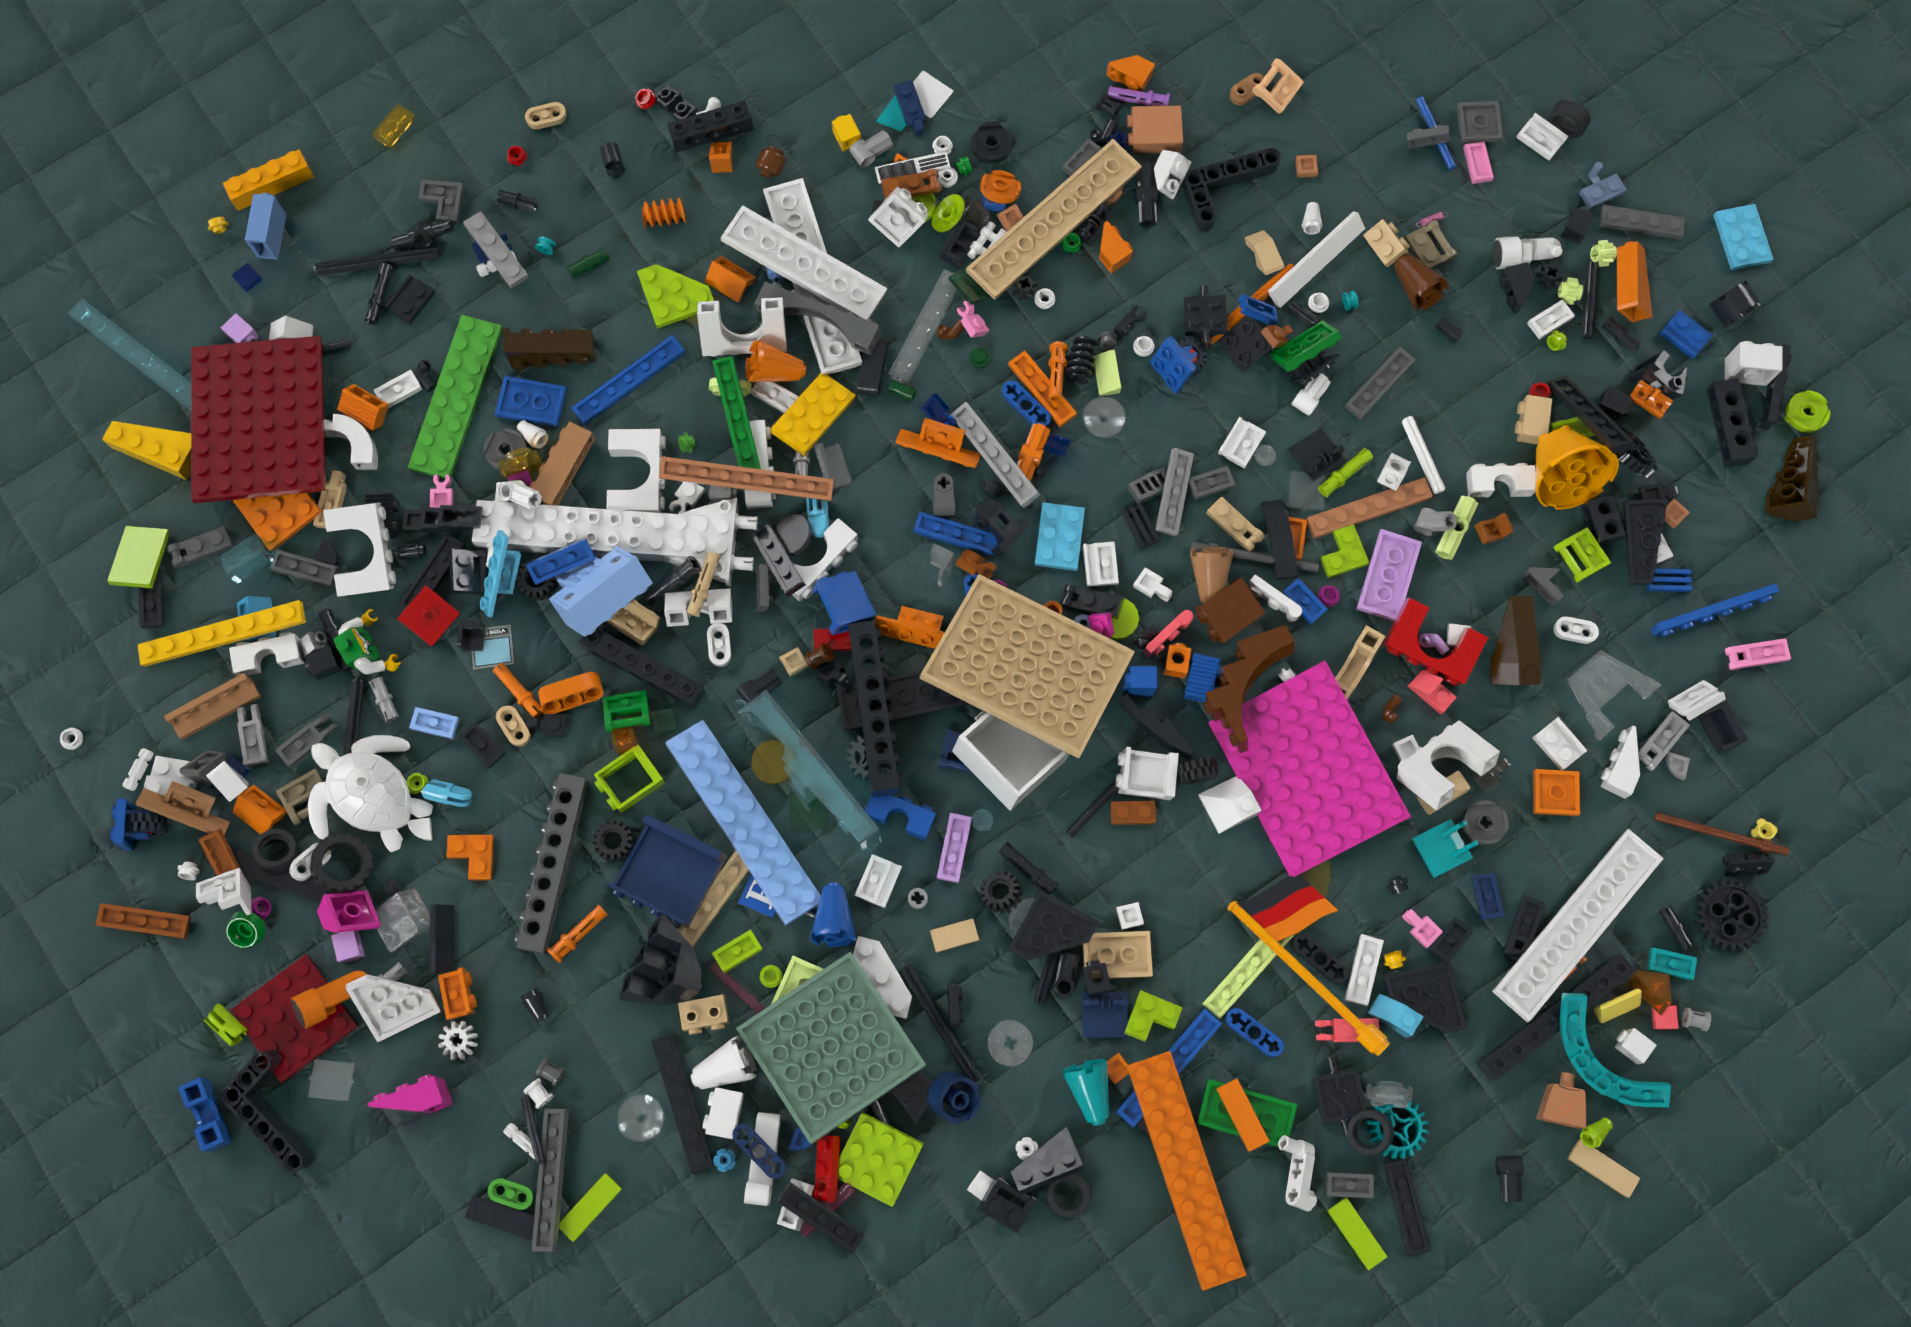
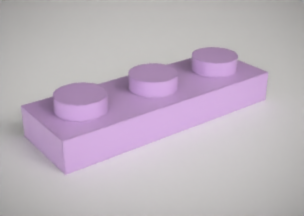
[937,813,972,883]

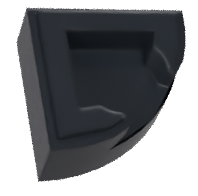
[315,539,339,566]

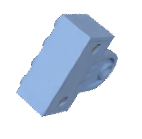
[549,546,652,637]

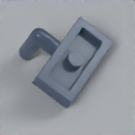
[1579,162,1627,210]

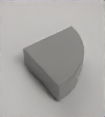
[1666,752,1690,780]

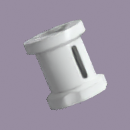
[524,1078,554,1109]

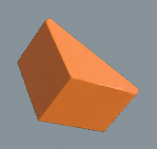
[709,142,733,173]

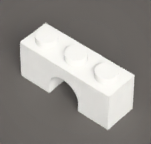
[1466,463,1536,498]
[664,589,732,627]
[229,632,305,676]

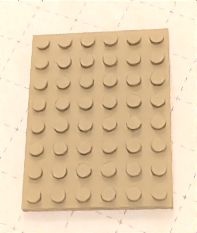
[920,574,1135,758]

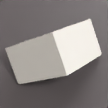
[196,868,251,915]

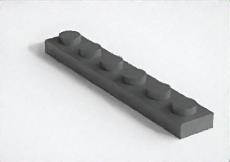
[532,1109,569,1252]

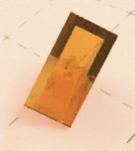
[1628,970,1672,1016]

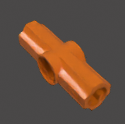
[1017,423,1050,482]

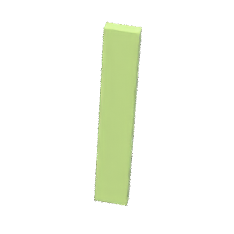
[1202,935,1294,1019]

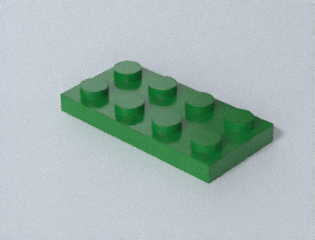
[1197,1079,1297,1148]

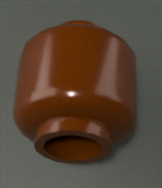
[756,146,786,179]

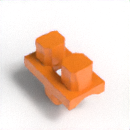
[1629,380,1673,419]

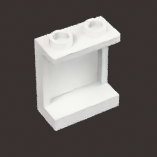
[1116,747,1179,800]

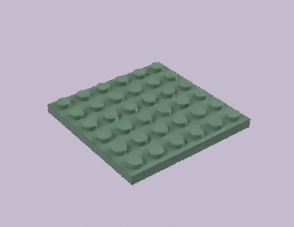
[736,951,926,1145]

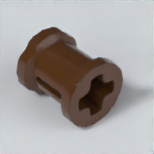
[805,643,834,670]

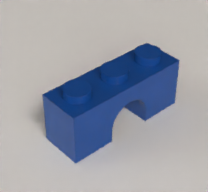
[864,795,936,841]
[178,1077,232,1152]

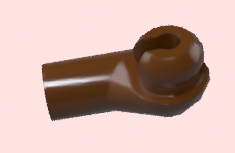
[936,319,965,340]
[1382,694,1403,724]

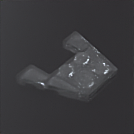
[1568,650,1661,741]

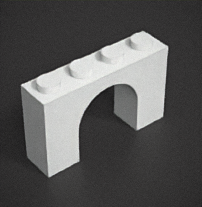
[697,297,787,356]
[606,429,666,513]
[323,503,396,597]
[1396,721,1500,811]

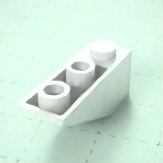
[1601,725,1640,799]

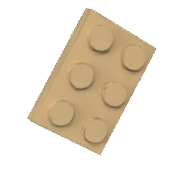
[1083,931,1153,979]

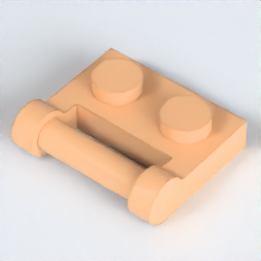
[1252,59,1304,114]

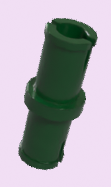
[566,248,609,279]

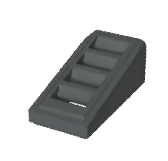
[1127,467,1167,504]

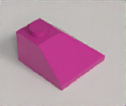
[317,890,381,933]

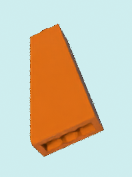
[1617,241,1653,323]

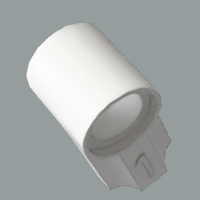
[1291,373,1331,416]
[497,480,542,510]

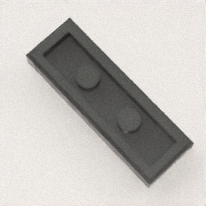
[269,549,340,588]

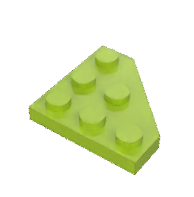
[637,264,714,329]

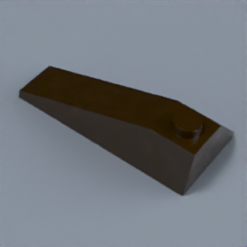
[1765,435,1819,522]

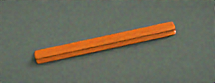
[1202,263,1294,347]

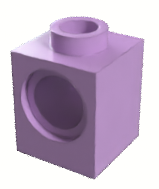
[221,313,259,343]
[331,931,365,964]

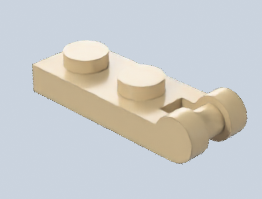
[1206,496,1265,552]

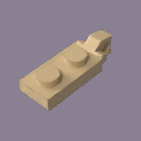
[313,470,346,529]

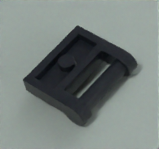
[449,549,488,595]
[977,1173,1038,1233]

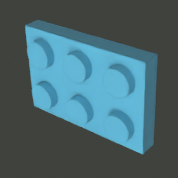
[1713,204,1773,271]
[1035,502,1085,571]

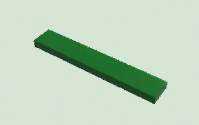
[712,356,761,469]

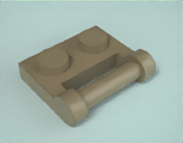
[1404,220,1458,269]
[276,769,331,826]

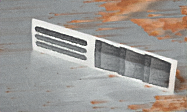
[875,151,950,183]

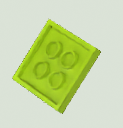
[838,1112,924,1207]

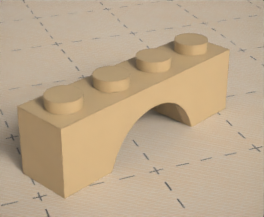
[1335,625,1385,701]

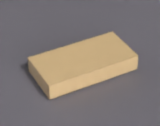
[930,919,979,953]

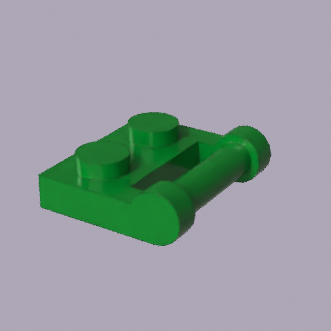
[603,690,651,733]

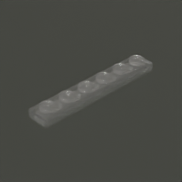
[888,269,963,385]

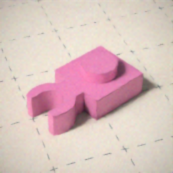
[430,474,454,508]

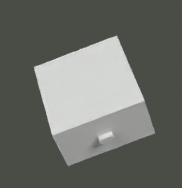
[952,711,1069,811]

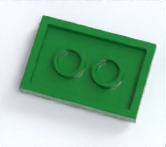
[1269,320,1342,372]

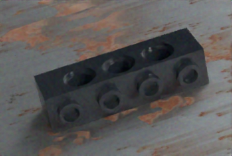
[667,100,753,153]
[1706,378,1758,467]

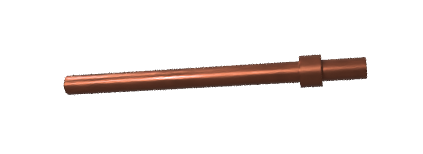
[1654,812,1790,856]

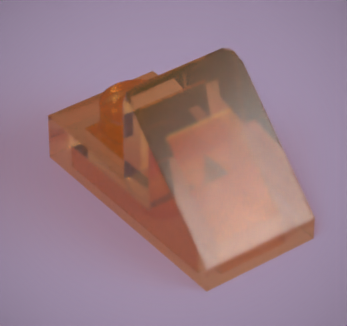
[611,717,640,755]

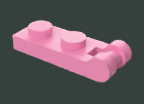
[1725,638,1791,670]

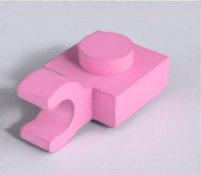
[957,300,989,338]
[1401,909,1443,948]

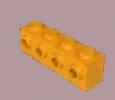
[223,149,314,211]

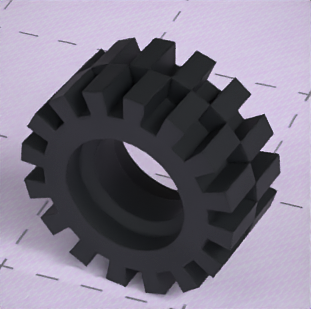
[516,560,558,601]
[1177,757,1220,785]
[592,819,634,862]
[980,870,1023,914]

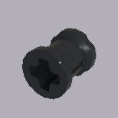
[1095,93,1122,120]

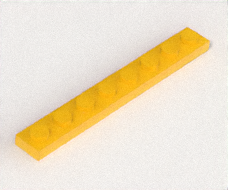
[137,600,306,667]

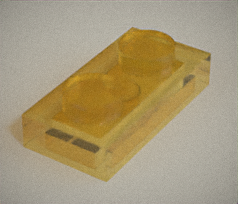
[372,104,415,148]

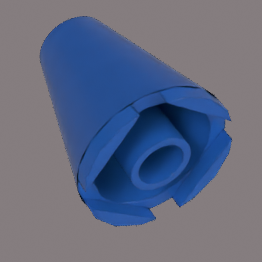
[811,882,856,947]

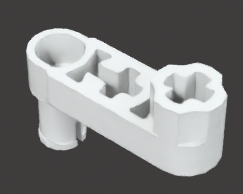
[1278,1135,1317,1211]

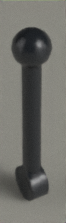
[1026,468,1045,509]

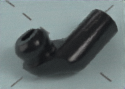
[1090,120,1117,143]
[416,360,436,392]
[1133,624,1159,649]

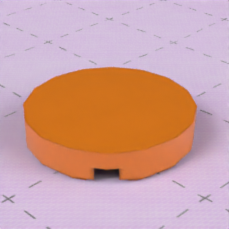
[980,170,1021,204]

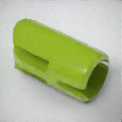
[203,1003,247,1046]

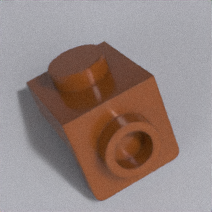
[1474,513,1514,545]

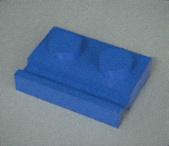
[1659,310,1713,359]

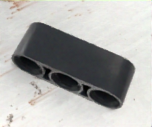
[857,339,889,398]

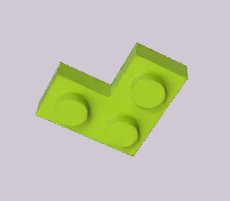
[1320,524,1369,578]
[1124,990,1183,1042]

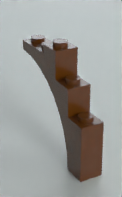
[1203,625,1295,753]

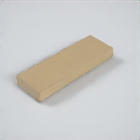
[1567,1139,1640,1198]

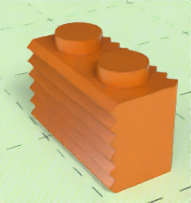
[337,384,389,430]

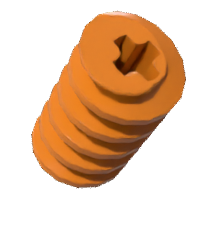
[642,197,686,228]

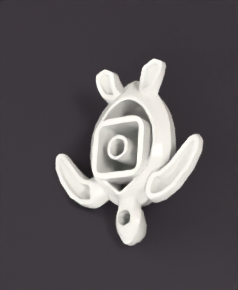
[308,735,433,852]

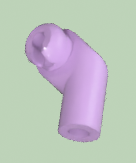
[1418,633,1450,656]

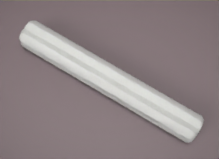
[1402,416,1445,494]

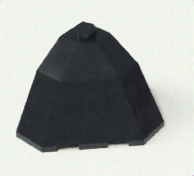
[619,915,702,1005]

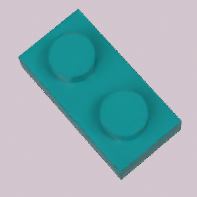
[1647,948,1697,980]

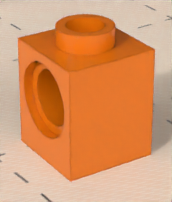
[1163,643,1191,679]

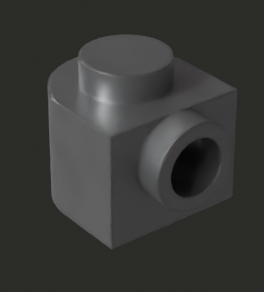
[299,631,330,656]

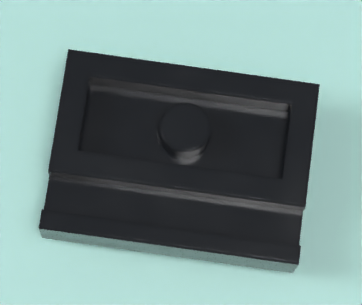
[385,274,436,325]

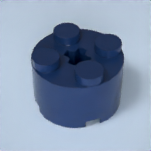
[927,1072,981,1124]

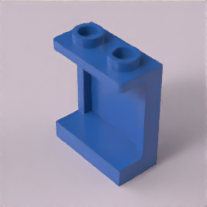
[812,571,876,635]

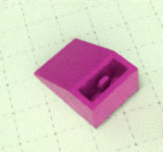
[367,1074,453,1113]

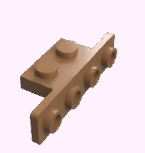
[136,781,230,835]

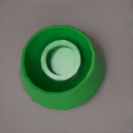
[226,911,266,948]

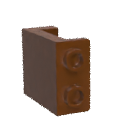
[1194,577,1265,643]

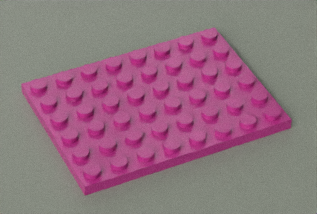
[1208,661,1411,877]

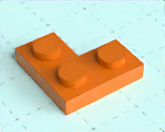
[447,835,494,880]

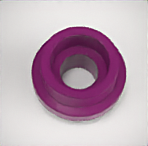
[251,897,271,920]

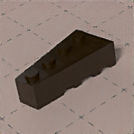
[503,328,596,370]

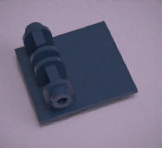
[1082,992,1129,1038]

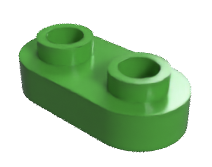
[488,1178,534,1210]

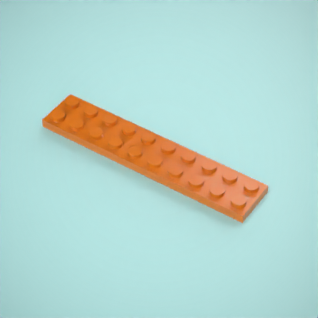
[1126,1051,1246,1291]

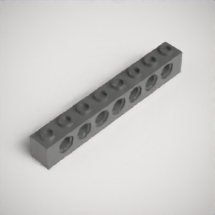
[514,773,589,955]

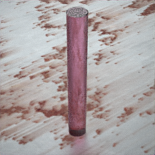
[709,962,765,1013]

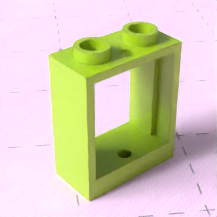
[594,744,665,814]

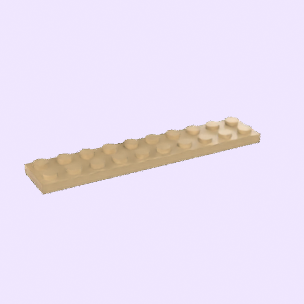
[966,139,1142,300]

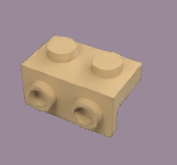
[1363,219,1411,267]
[607,599,660,646]

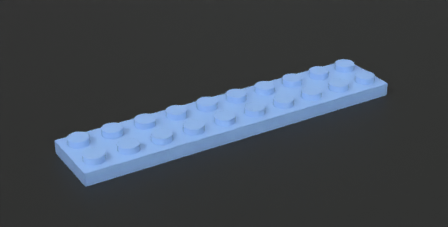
[666,720,821,926]

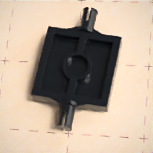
[1184,285,1228,348]
[1312,1057,1367,1136]

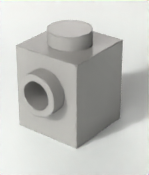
[709,485,738,504]

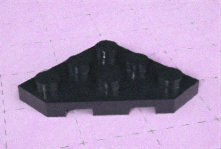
[1008,890,1099,961]
[1383,963,1467,1034]

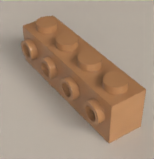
[529,422,595,506]

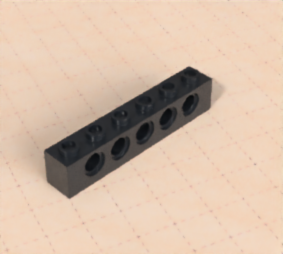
[578,628,706,710]

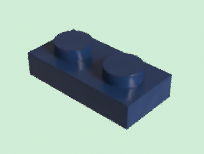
[1470,872,1505,921]

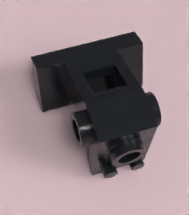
[1628,350,1688,400]
[972,498,1031,557]

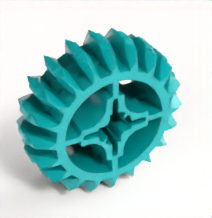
[1366,1096,1429,1159]

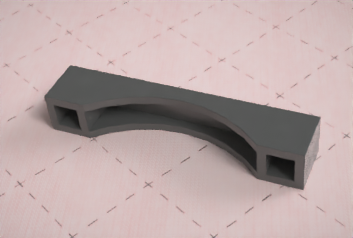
[754,282,881,355]

